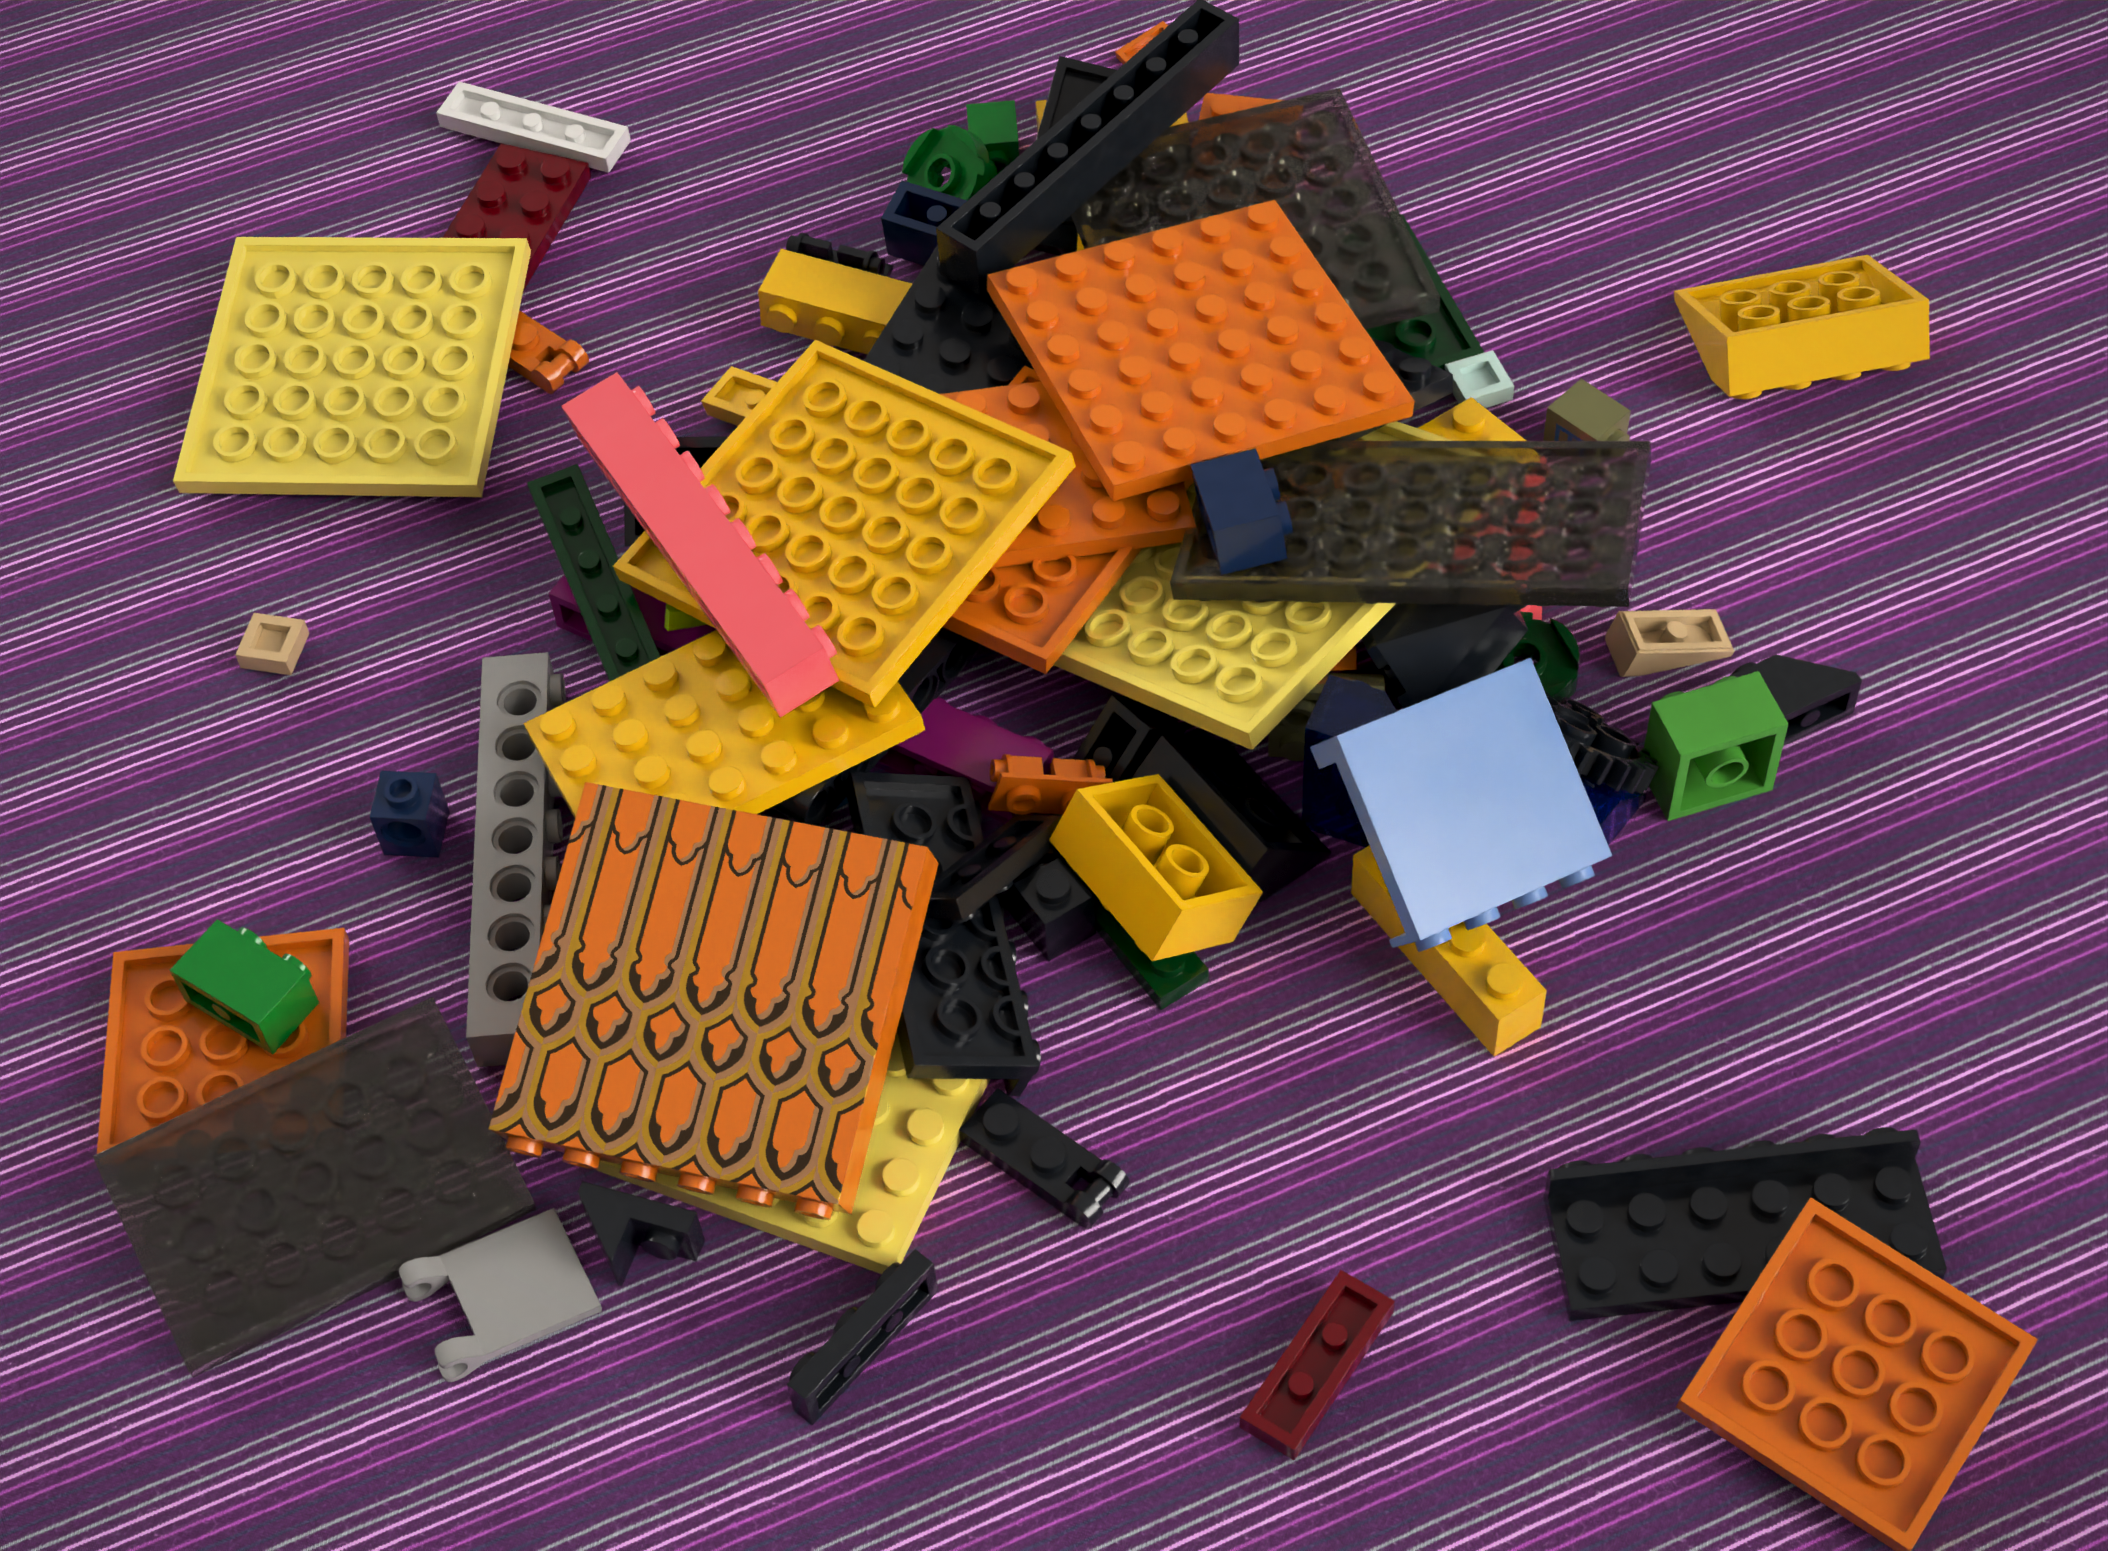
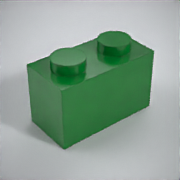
[170,919,319,1055]

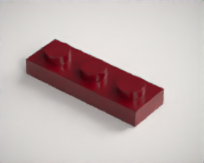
[1239,1270,1395,1460]

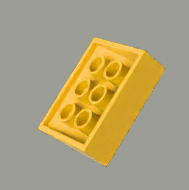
[1674,255,1930,399]

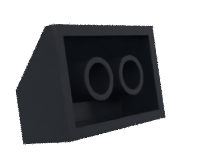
[1131,735,1331,902]

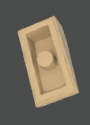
[1605,609,1734,677]

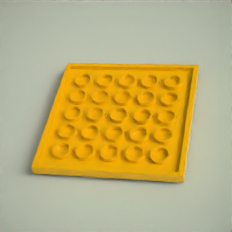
[613,340,1076,708]

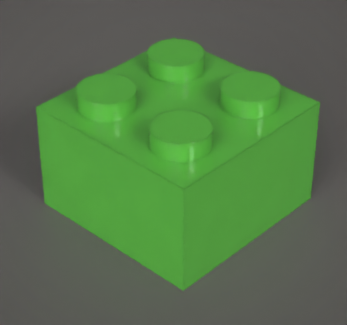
[1644,671,1788,821]

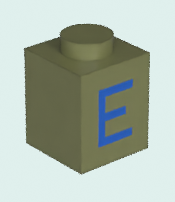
[1543,379,1631,475]

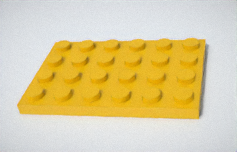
[523,630,925,817]

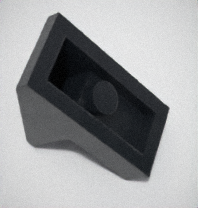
[578,1181,705,1286]

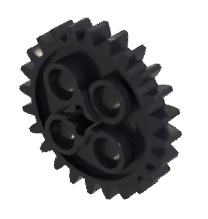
[1544,690,1659,794]

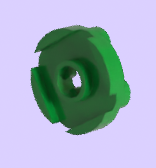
[902,125,997,201]

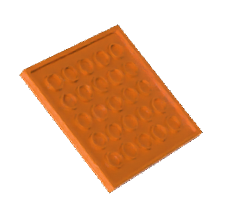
[987,200,1415,502]

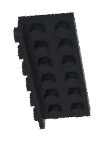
[844,771,1041,1096]
[1544,1127,1947,1321]

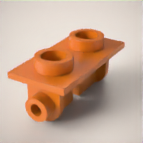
[988,754,1113,815]

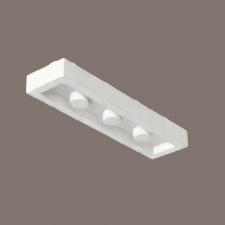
[436,82,631,173]

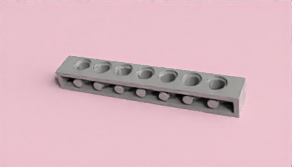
[466,652,566,1067]

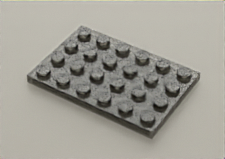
[93,997,536,1378]

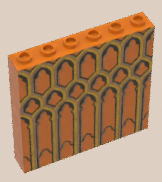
[488,782,939,1220]

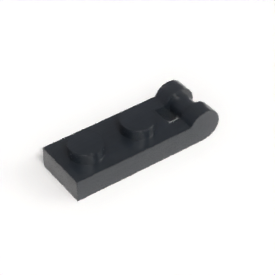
[959,1088,1130,1229]

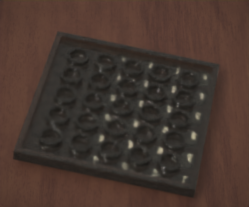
[1071,88,1440,329]

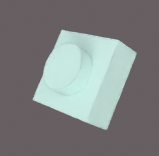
[1445,350,1514,408]

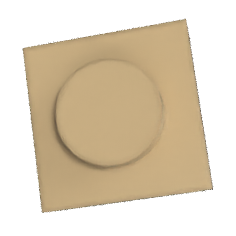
[235,613,309,675]

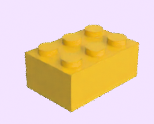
[1049,774,1263,961]

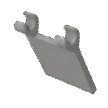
[399,1208,602,1382]

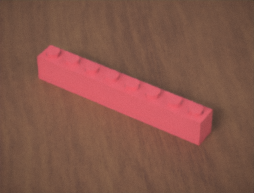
[561,372,839,718]

